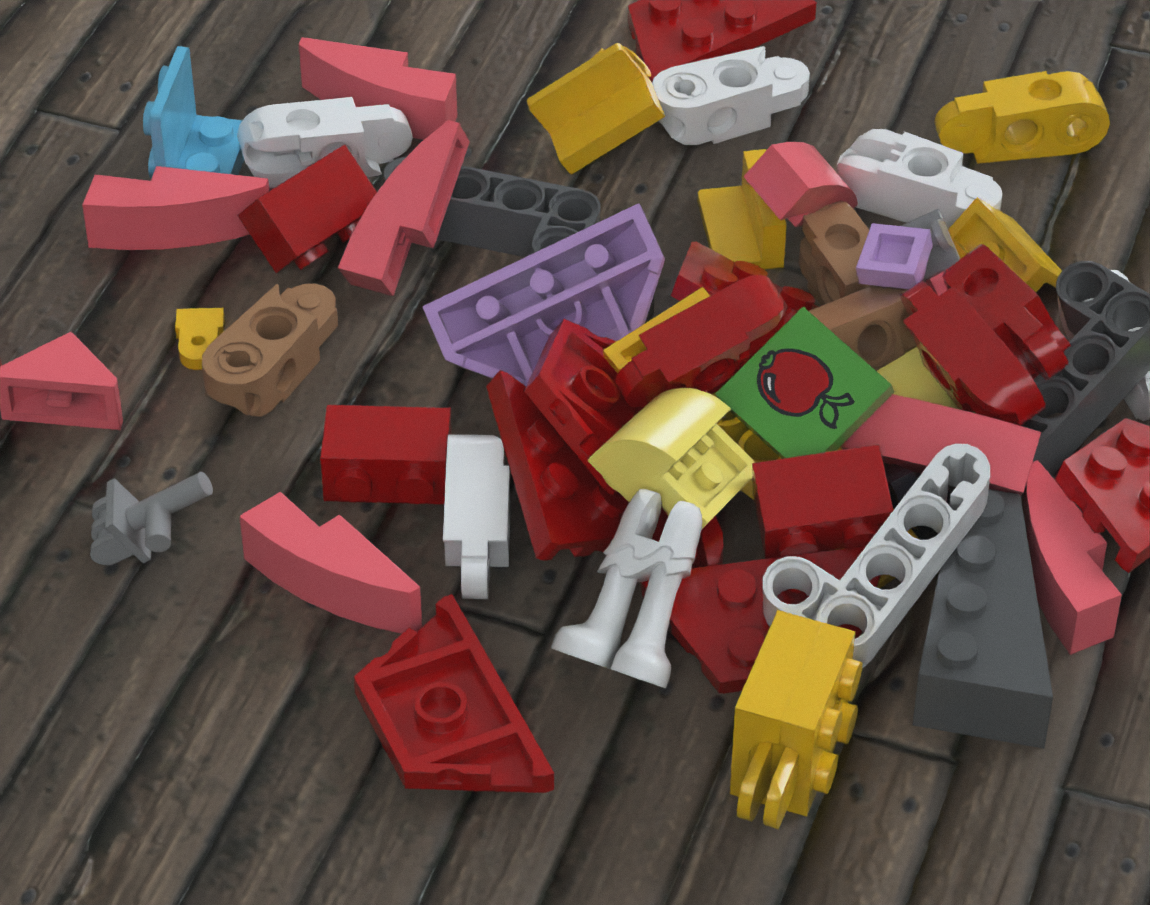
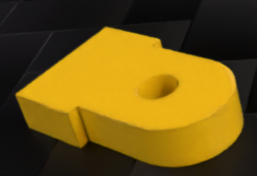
[175,308,225,370]

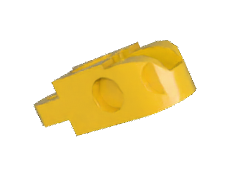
[934,71,1110,164]

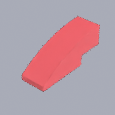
[299,37,457,140]
[338,120,470,296]
[743,142,858,227]
[82,166,269,250]
[840,394,1041,496]
[1022,460,1122,655]
[240,492,422,634]

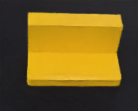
[527,43,665,175]
[697,149,787,269]
[948,197,1062,292]

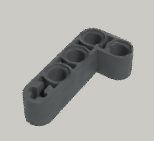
[384,156,601,257]
[1021,261,1150,499]

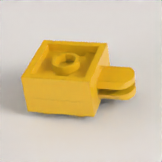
[730,610,862,829]

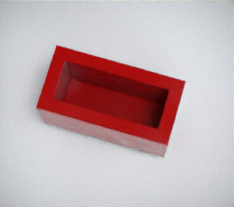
[237,144,377,273]
[320,405,452,504]
[752,444,893,559]

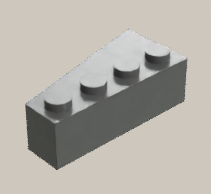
[912,489,1053,749]

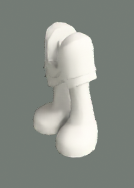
[551,489,702,688]

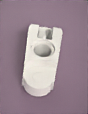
[652,46,810,145]
[237,97,413,188]
[836,129,1003,229]
[443,435,511,599]

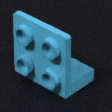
[143,46,244,179]

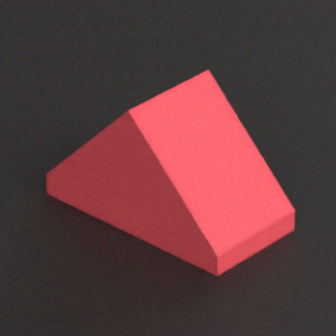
[0,332,123,430]

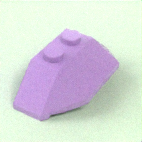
[422,203,665,386]

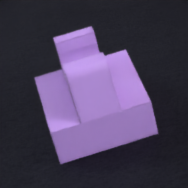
[856,223,933,289]

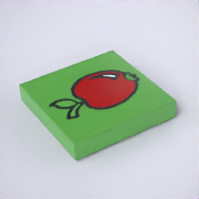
[715,307,894,459]

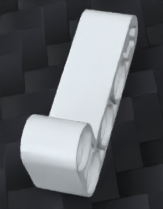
[763,443,990,668]

